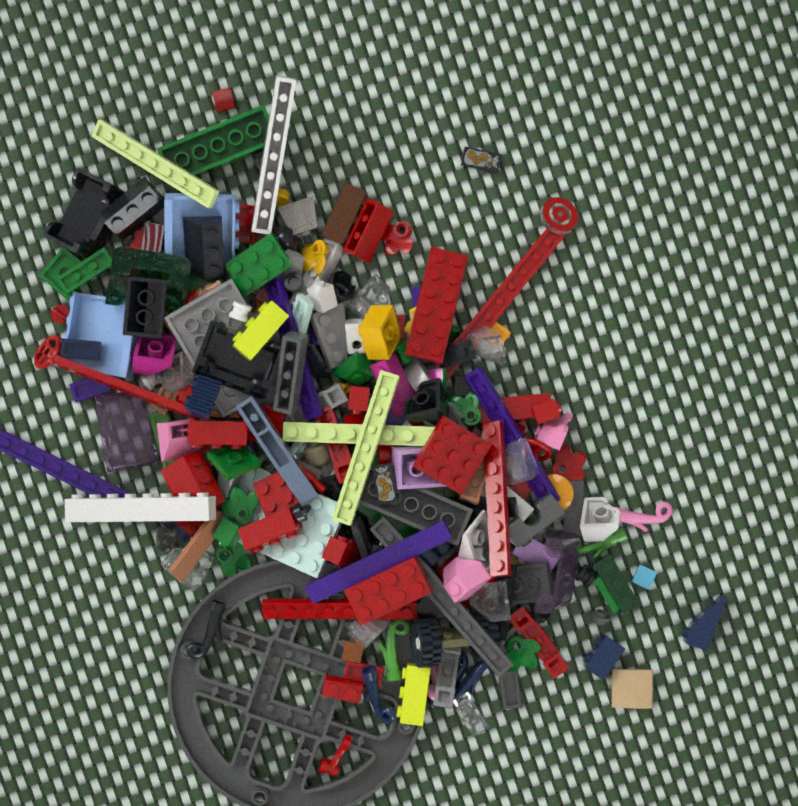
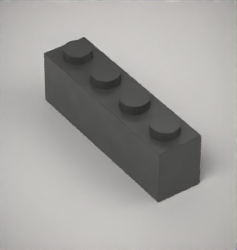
[273,331,309,415]

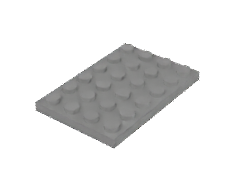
[164,278,279,418]

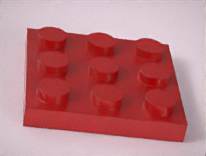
[412,415,492,495]

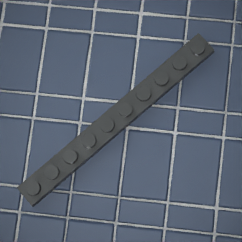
[370,516,514,677]

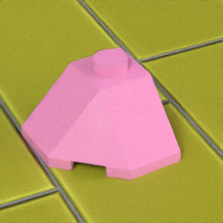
[534,413,573,450]
[443,557,492,603]

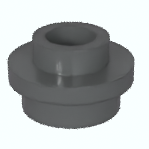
[591,609,611,625]

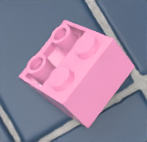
[157,418,202,462]

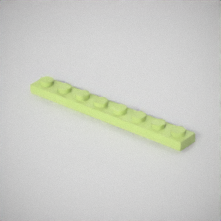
[91,119,220,208]
[332,370,400,526]
[283,422,435,446]

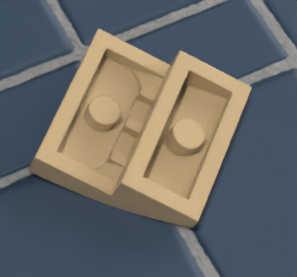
[612,668,653,709]

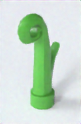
[564,526,628,559]
[378,619,410,681]

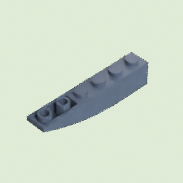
[236,396,318,506]

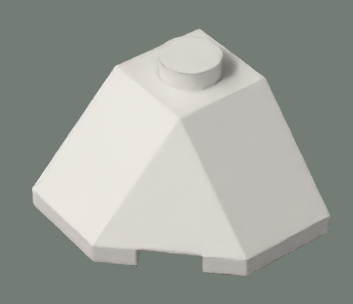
[580,497,621,542]

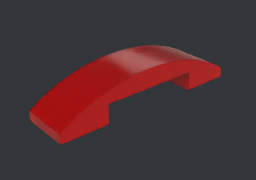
[315,406,352,484]
[509,606,570,679]

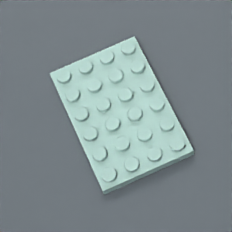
[225,468,342,578]

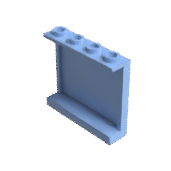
[164,193,239,273]
[64,292,138,379]

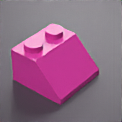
[133,333,177,376]

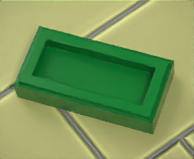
[594,575,620,613]

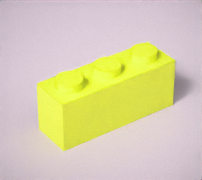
[232,300,289,361]
[397,663,431,726]

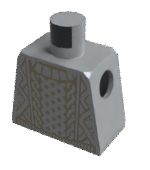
[278,196,318,245]

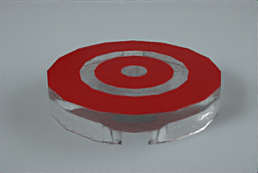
[540,197,578,234]

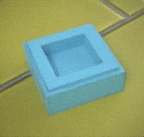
[631,564,657,590]

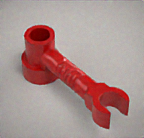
[317,734,353,777]

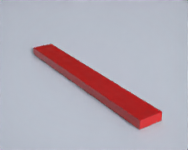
[53,355,200,421]

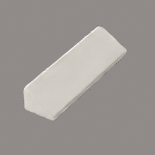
[289,238,344,307]

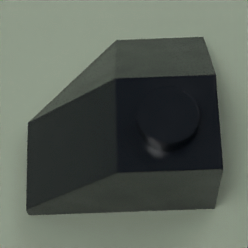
[306,344,333,380]
[404,378,449,425]

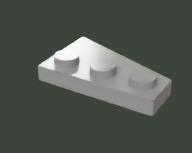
[310,301,347,369]

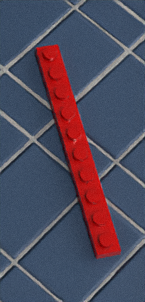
[433,225,567,382]

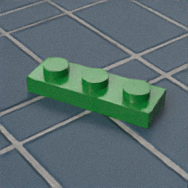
[56,247,116,295]

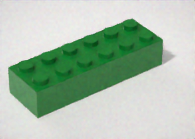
[157,105,269,177]

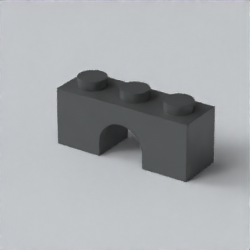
[509,492,565,547]

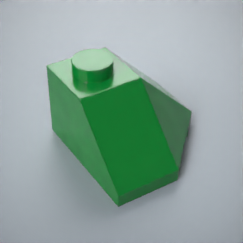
[331,351,376,387]

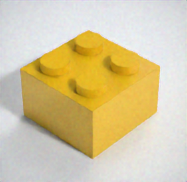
[358,305,402,360]

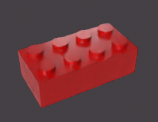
[344,555,434,626]

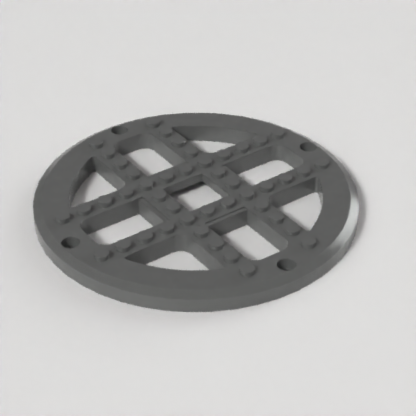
[167,560,427,806]

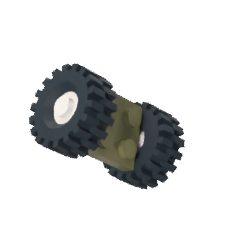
[409,611,500,668]

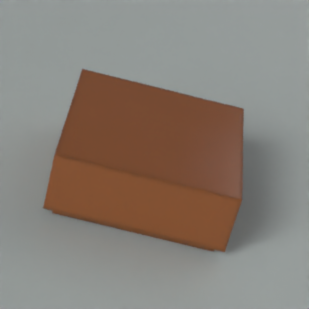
[341,640,364,663]

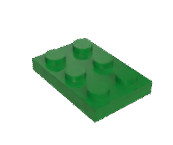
[224,233,294,297]

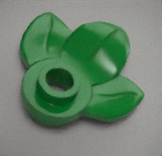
[449,392,482,426]
[221,486,259,523]
[216,542,252,577]
[507,636,541,673]

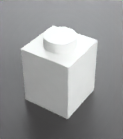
[307,281,338,313]

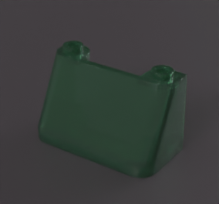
[105,246,191,314]

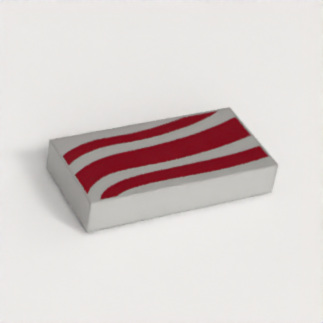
[139,222,165,264]

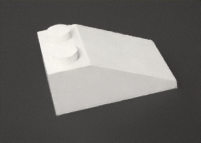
[458,510,490,571]

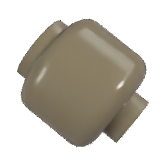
[304,442,331,469]

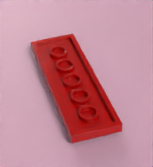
[404,246,468,364]

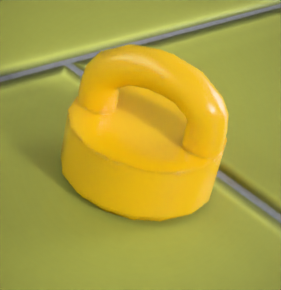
[276,188,290,207]

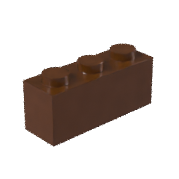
[322,182,368,246]

